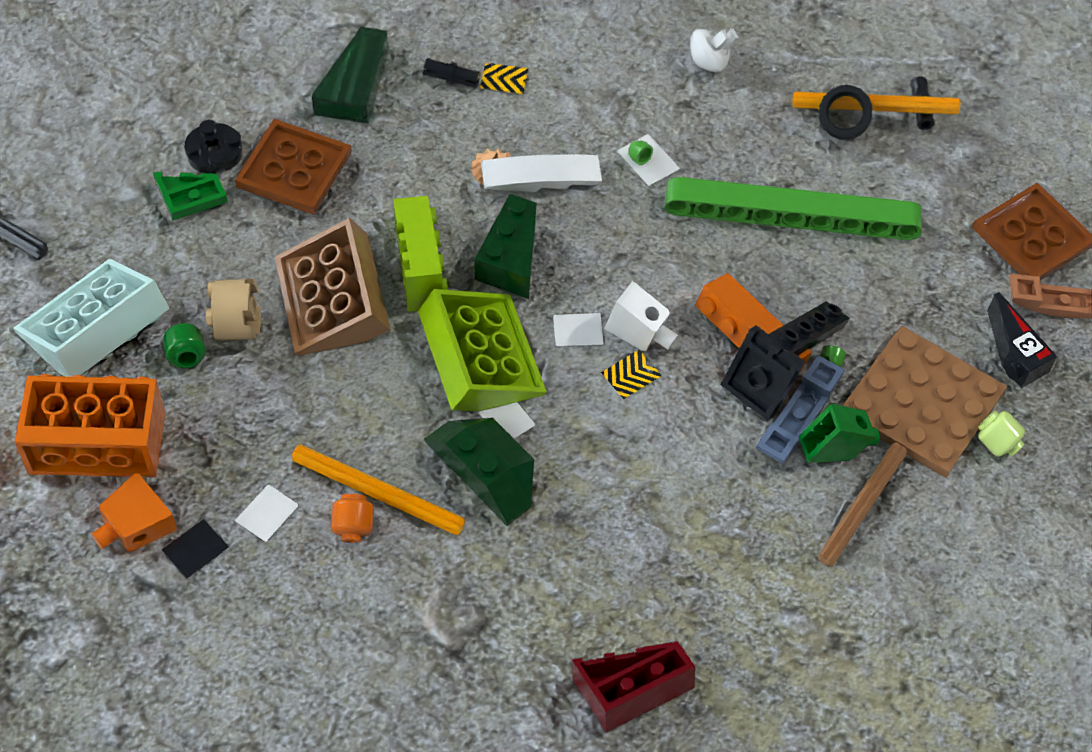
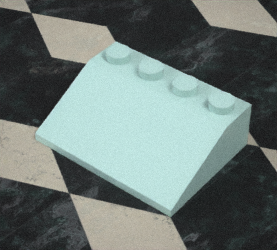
[13,259,170,377]

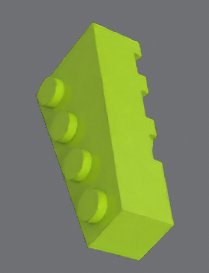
[393,196,448,312]

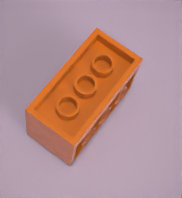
[14,374,166,477]

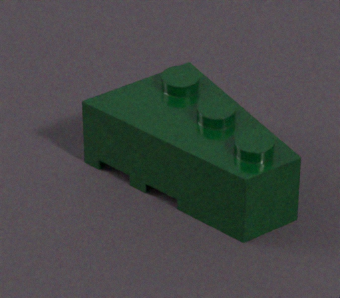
[474,194,537,299]

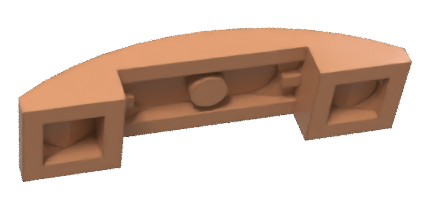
[1009,273,1092,319]

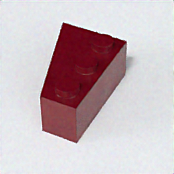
[572,641,696,733]

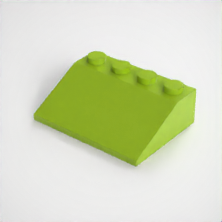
[418,289,547,412]

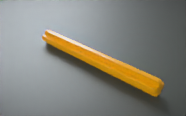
[792,91,961,115]
[292,444,465,535]

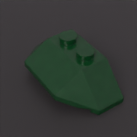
[425,417,534,526]

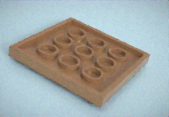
[842,325,1007,478]

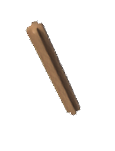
[818,443,907,567]

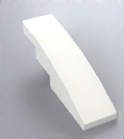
[481,154,602,192]

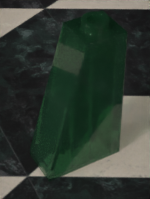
[312,27,389,124]

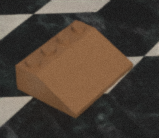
[275,218,391,356]

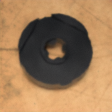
[184,120,243,174]

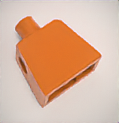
[91,472,177,552]

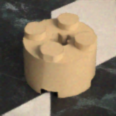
[206,278,261,341]

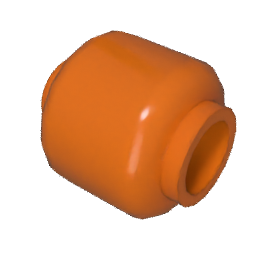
[330,494,374,543]

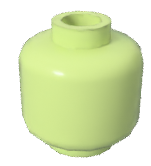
[978,410,1025,457]

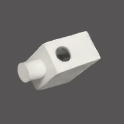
[604,281,678,351]

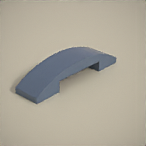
[756,355,845,464]

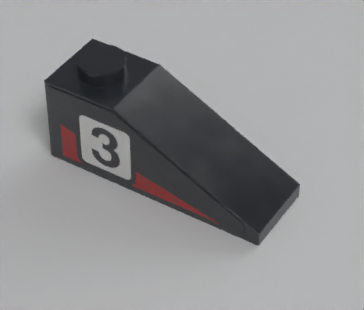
[987,292,1057,388]

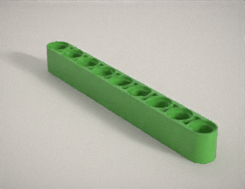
[665,177,922,240]

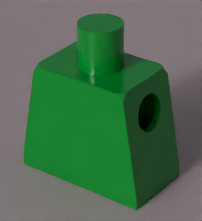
[798,404,880,463]

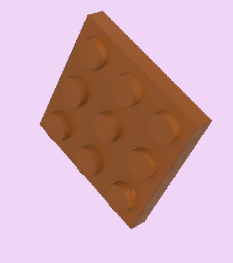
[235,119,352,215]
[972,183,1092,281]

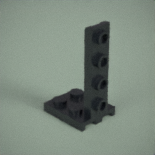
[720,301,850,421]

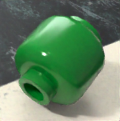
[163,323,206,369]

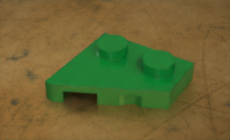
[153,171,228,221]

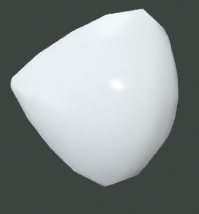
[690,28,739,72]

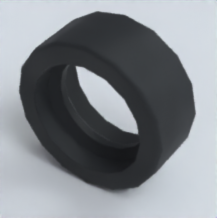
[819,85,872,140]

